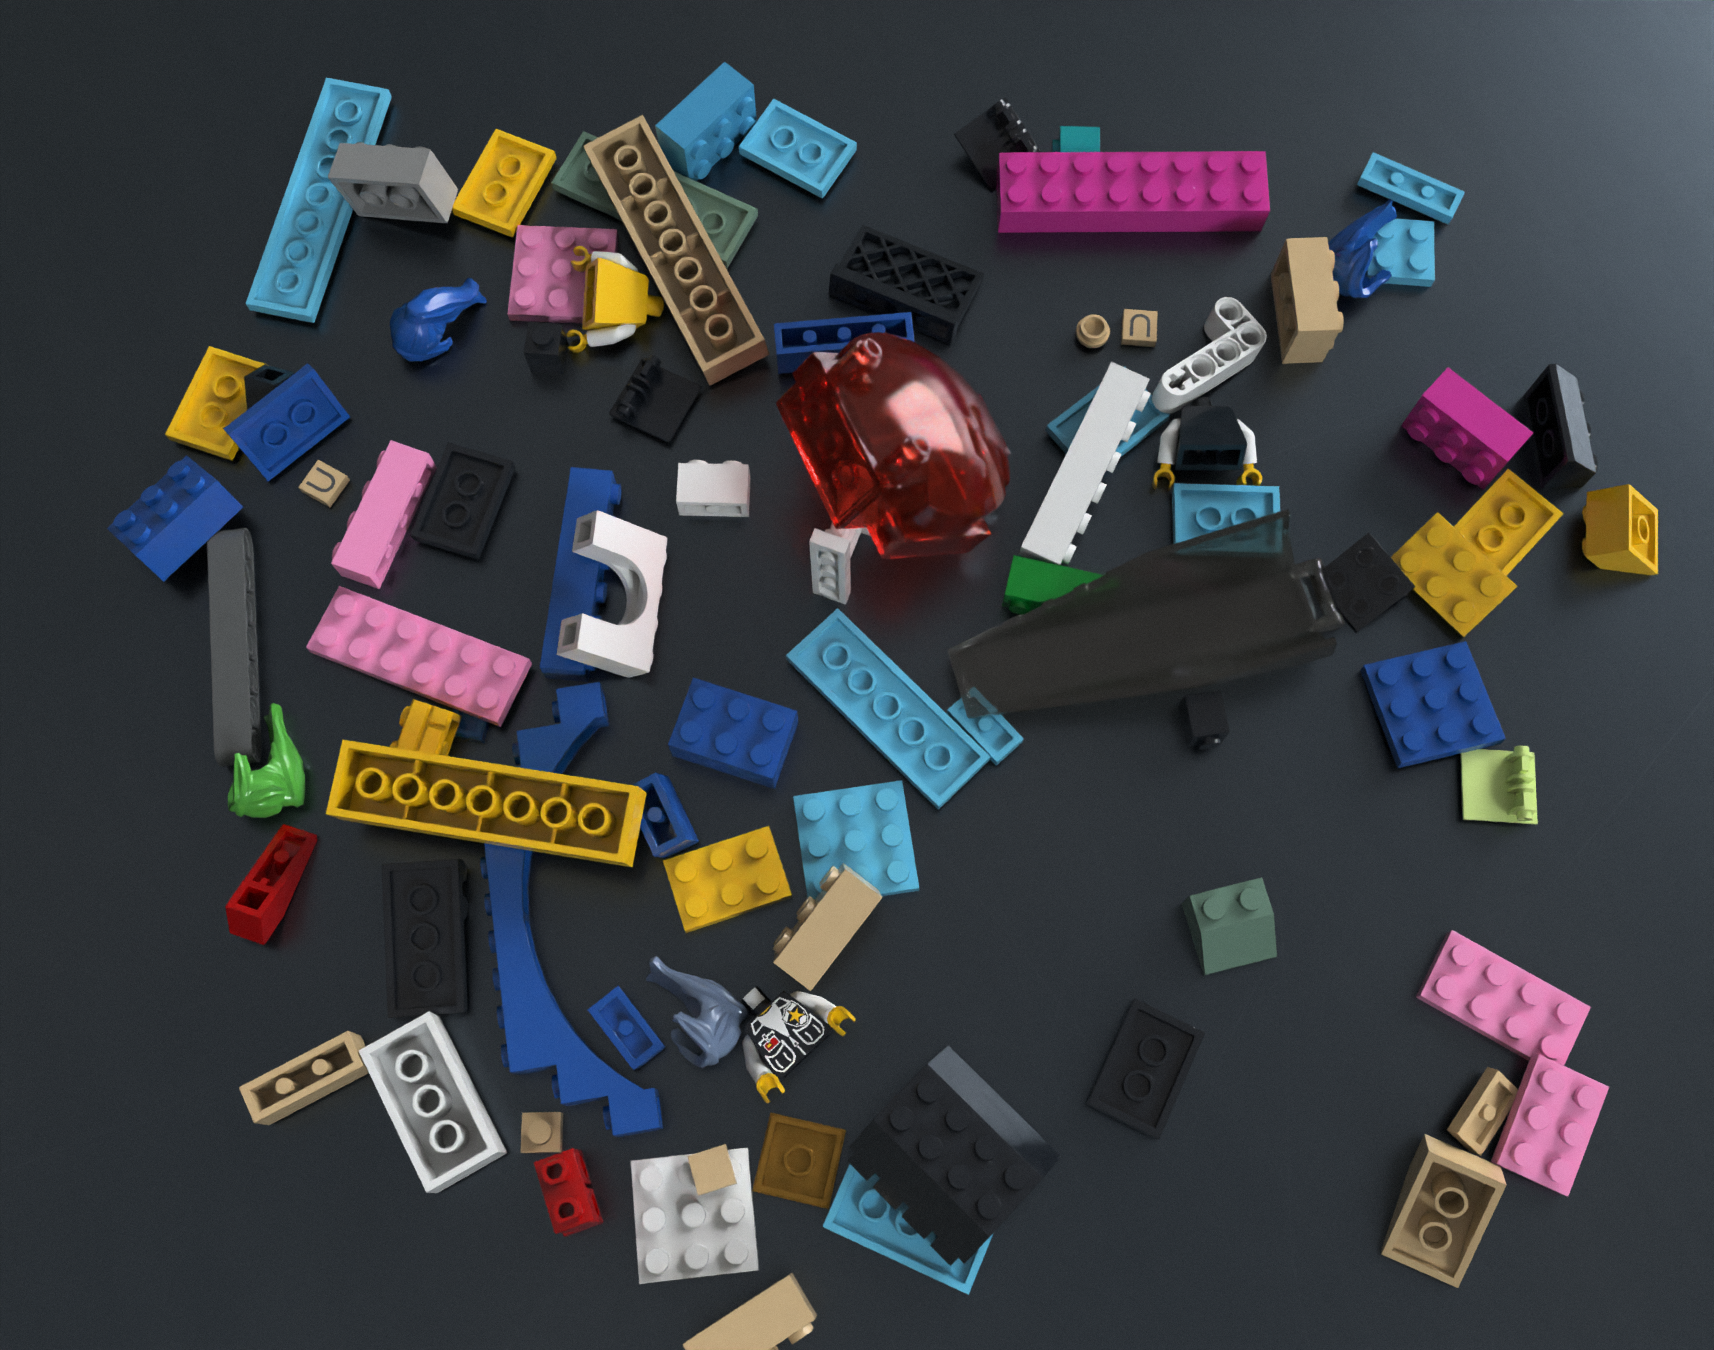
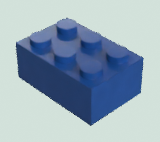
[107,455,243,582]
[668,677,798,789]

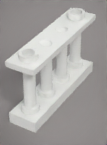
[809,463,877,605]

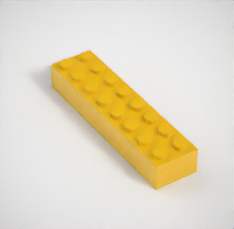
[326,739,647,867]

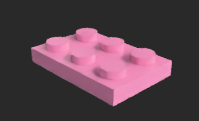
[1491,1053,1609,1197]

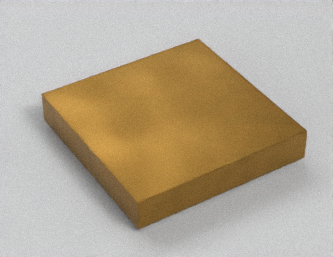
[752,1112,846,1209]

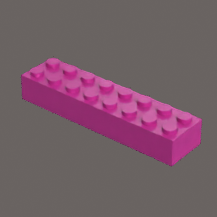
[996,151,1270,233]

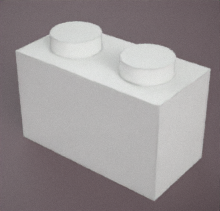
[676,460,751,517]

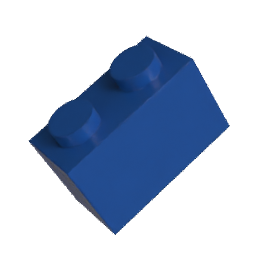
[633,772,699,859]

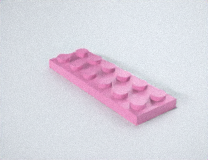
[306,586,532,727]

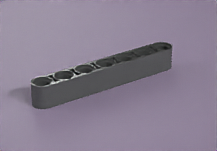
[207,528,262,767]

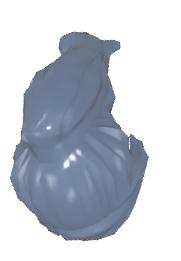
[646,956,750,1069]

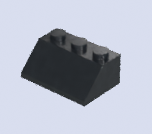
[1523,364,1598,490]

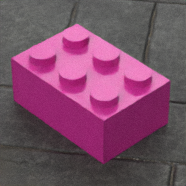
[1401,367,1533,490]

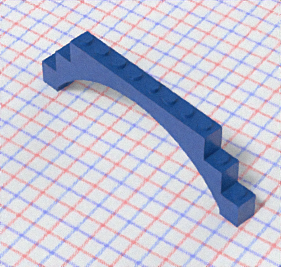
[480,682,664,1137]

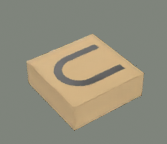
[1121,309,1158,347]
[298,460,350,508]

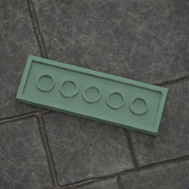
[551,131,758,269]

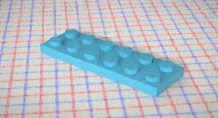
[786,608,991,810]

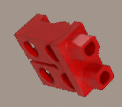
[534,1148,603,1237]

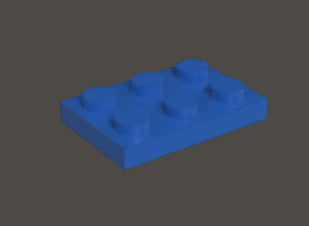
[223,363,350,481]

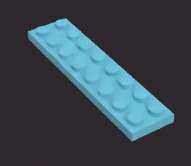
[245,77,392,323]

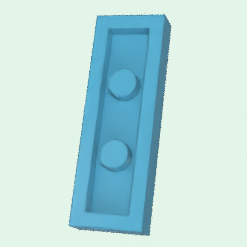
[1357,152,1465,225]

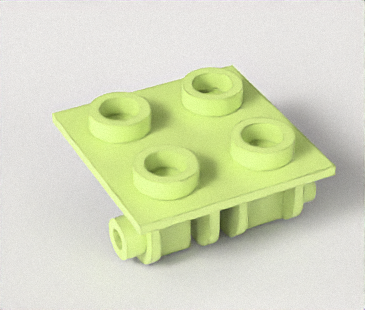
[1460,746,1538,825]

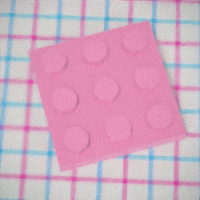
[507,225,619,324]

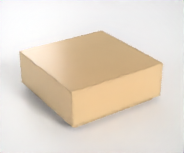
[687,1144,737,1196]

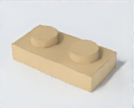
[1447,1067,1518,1156]

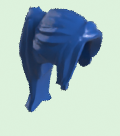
[1328,199,1397,298]
[390,278,487,361]

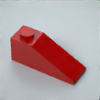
[225,824,318,945]

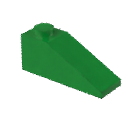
[1002,555,1119,615]

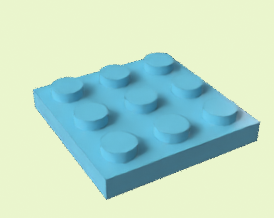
[793,780,919,899]

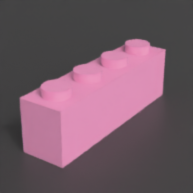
[331,440,437,589]

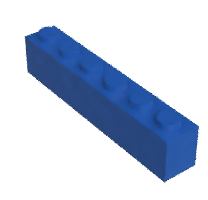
[540,467,621,682]

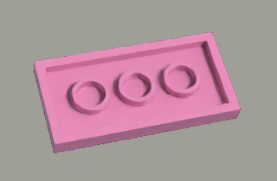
[1416,930,1591,1066]

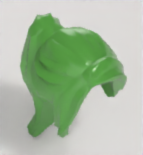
[228,703,305,818]

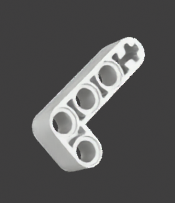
[1152,297,1267,413]

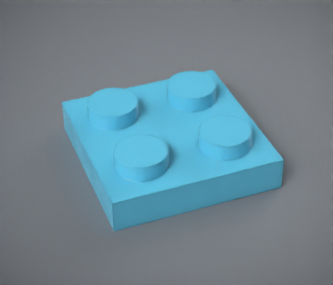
[1365,219,1435,287]

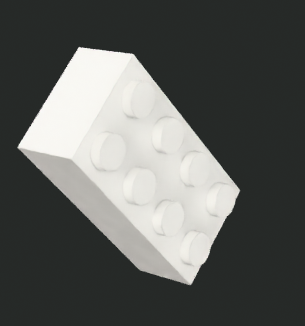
[359,1011,507,1193]

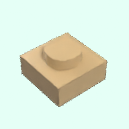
[521,1112,563,1153]

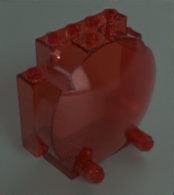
[776,332,1011,559]

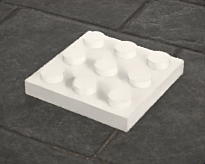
[631,1148,759,1284]

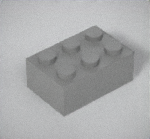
[328,142,458,223]

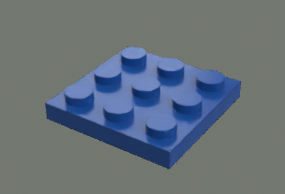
[1360,641,1506,768]

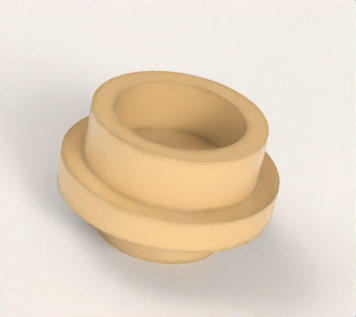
[1076,314,1110,348]

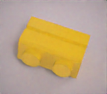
[390,699,462,756]

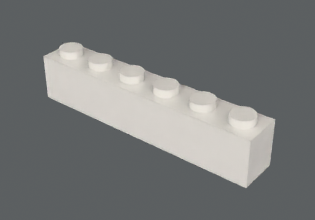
[1019,361,1151,566]

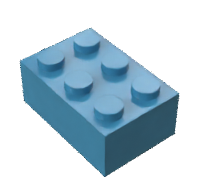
[655,62,757,181]

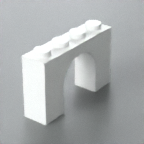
[557,510,667,678]

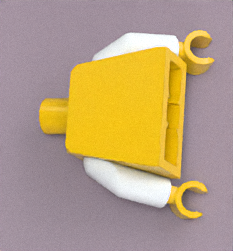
[566,246,664,353]

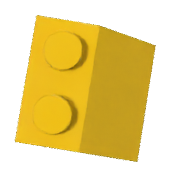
[1582,484,1658,575]

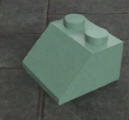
[1182,877,1277,976]

